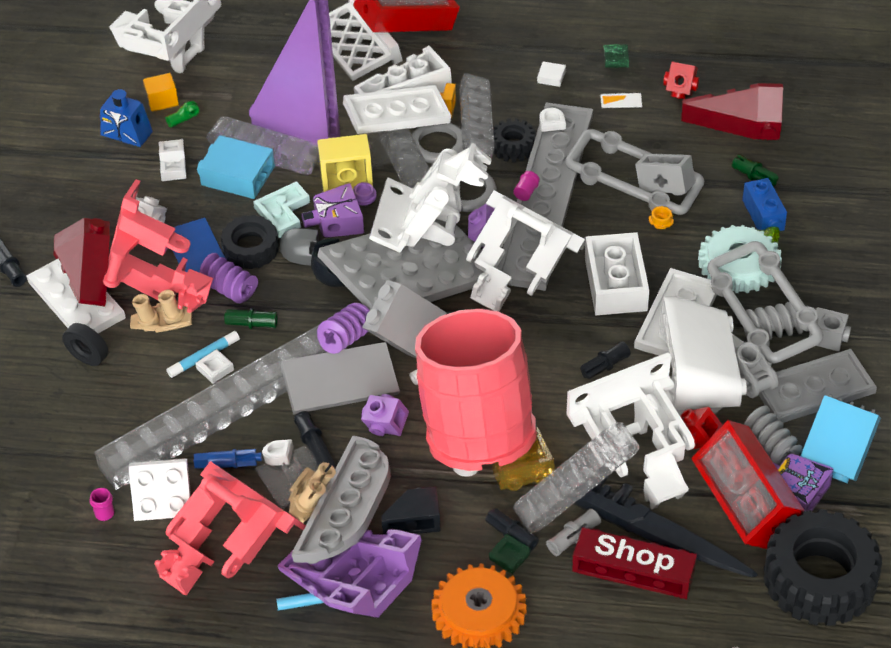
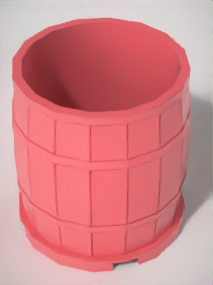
[415,309,536,471]

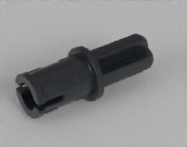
[580,341,631,379]
[485,508,539,553]

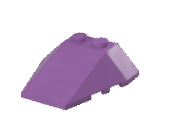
[278,530,421,617]

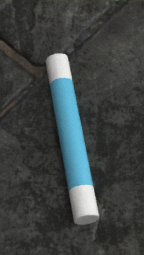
[166,331,240,378]

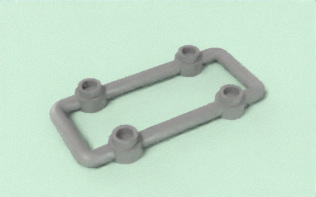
[565,129,704,215]
[707,241,823,363]

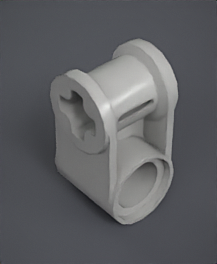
[735,342,778,398]

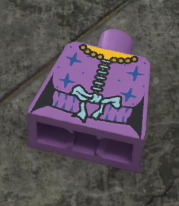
[773,454,834,512]

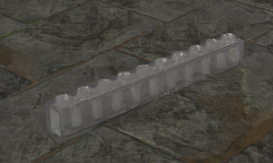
[95,325,343,490]

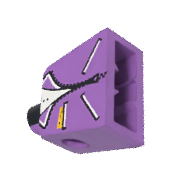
[302,183,364,238]

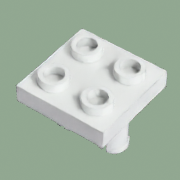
[129,459,191,521]

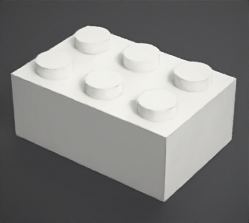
[585,232,649,315]

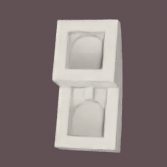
[159,139,186,181]

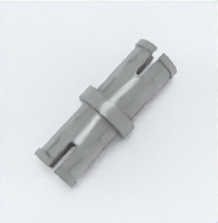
[546,509,601,556]

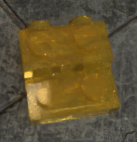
[492,427,555,491]

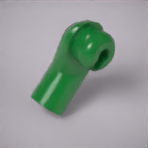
[165,101,200,128]

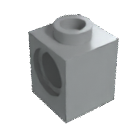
[809,307,851,351]

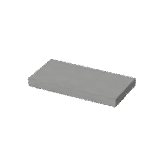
[280,342,400,414]
[759,349,877,423]

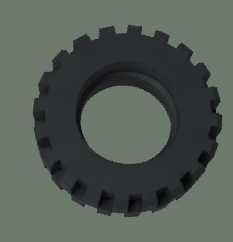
[764,509,882,626]

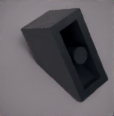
[381,487,440,534]

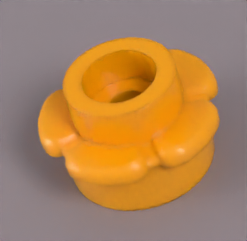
[649,206,674,230]

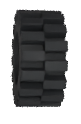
[491,118,535,163]

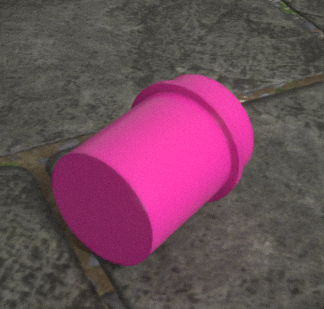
[514,171,540,201]
[90,488,115,521]

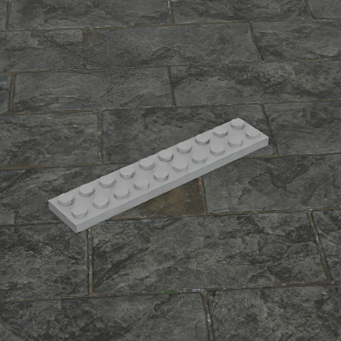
[497,102,593,291]

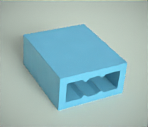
[197,135,275,199]
[800,395,881,484]

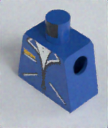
[100,89,153,147]

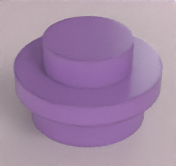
[353,182,377,205]

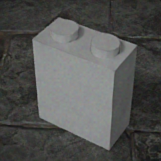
[362,280,446,358]

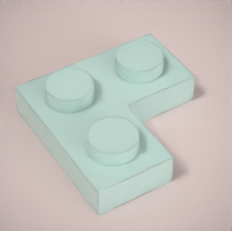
[253,181,310,238]

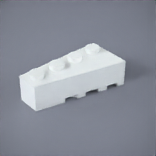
[354,46,452,94]

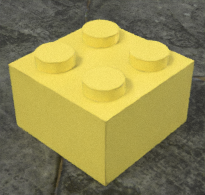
[317,134,373,192]

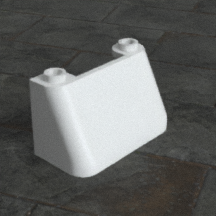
[660,296,746,410]

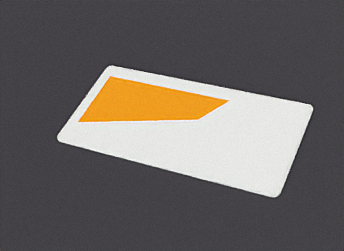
[601,93,642,108]

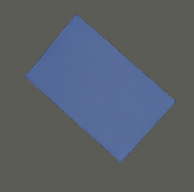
[173,218,225,272]

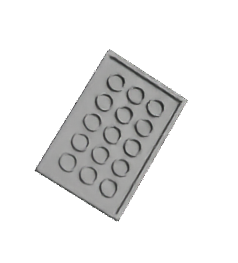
[318,219,497,310]

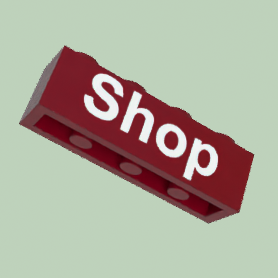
[572,527,697,599]

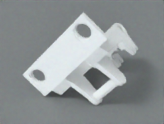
[110,0,221,73]
[369,143,491,253]
[466,190,585,312]
[566,353,695,509]

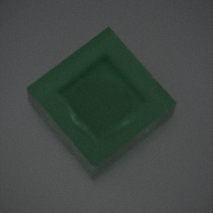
[604,44,629,68]
[489,534,530,574]

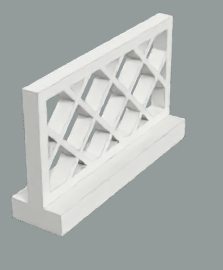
[329,0,403,81]

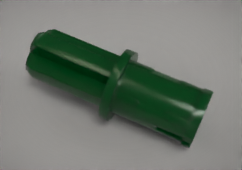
[732,154,779,187]
[224,308,278,329]

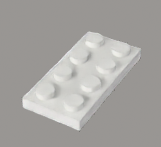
[343,85,451,134]
[26,259,126,333]
[634,268,717,356]

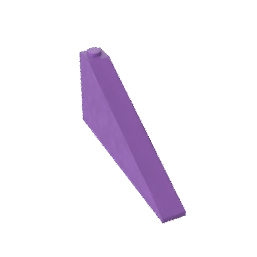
[249,0,340,148]

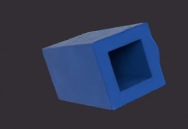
[742,178,787,235]

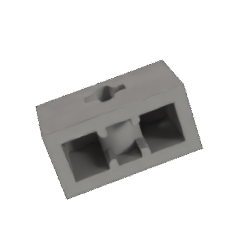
[635,154,696,195]

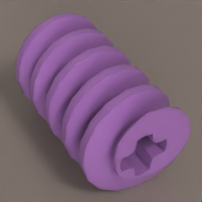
[199,253,258,303]
[317,303,370,354]

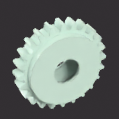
[698,225,782,293]

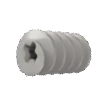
[744,302,803,340]
[744,405,803,465]

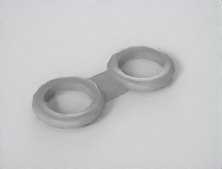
[409,123,497,212]

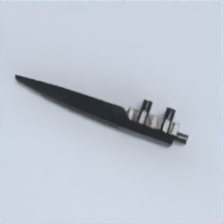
[561,471,758,577]

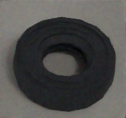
[62,323,108,366]

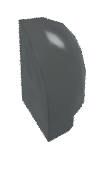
[280,228,319,266]

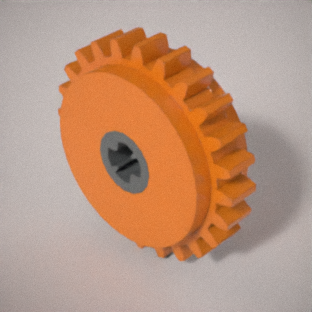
[432,564,526,648]

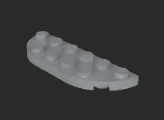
[291,436,391,564]

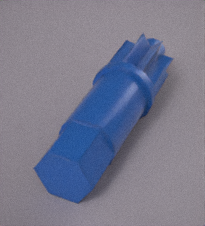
[194,449,262,469]

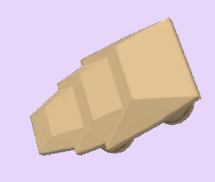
[130,290,192,333]
[288,462,336,523]

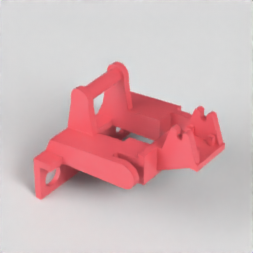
[103,179,213,313]
[154,461,306,596]

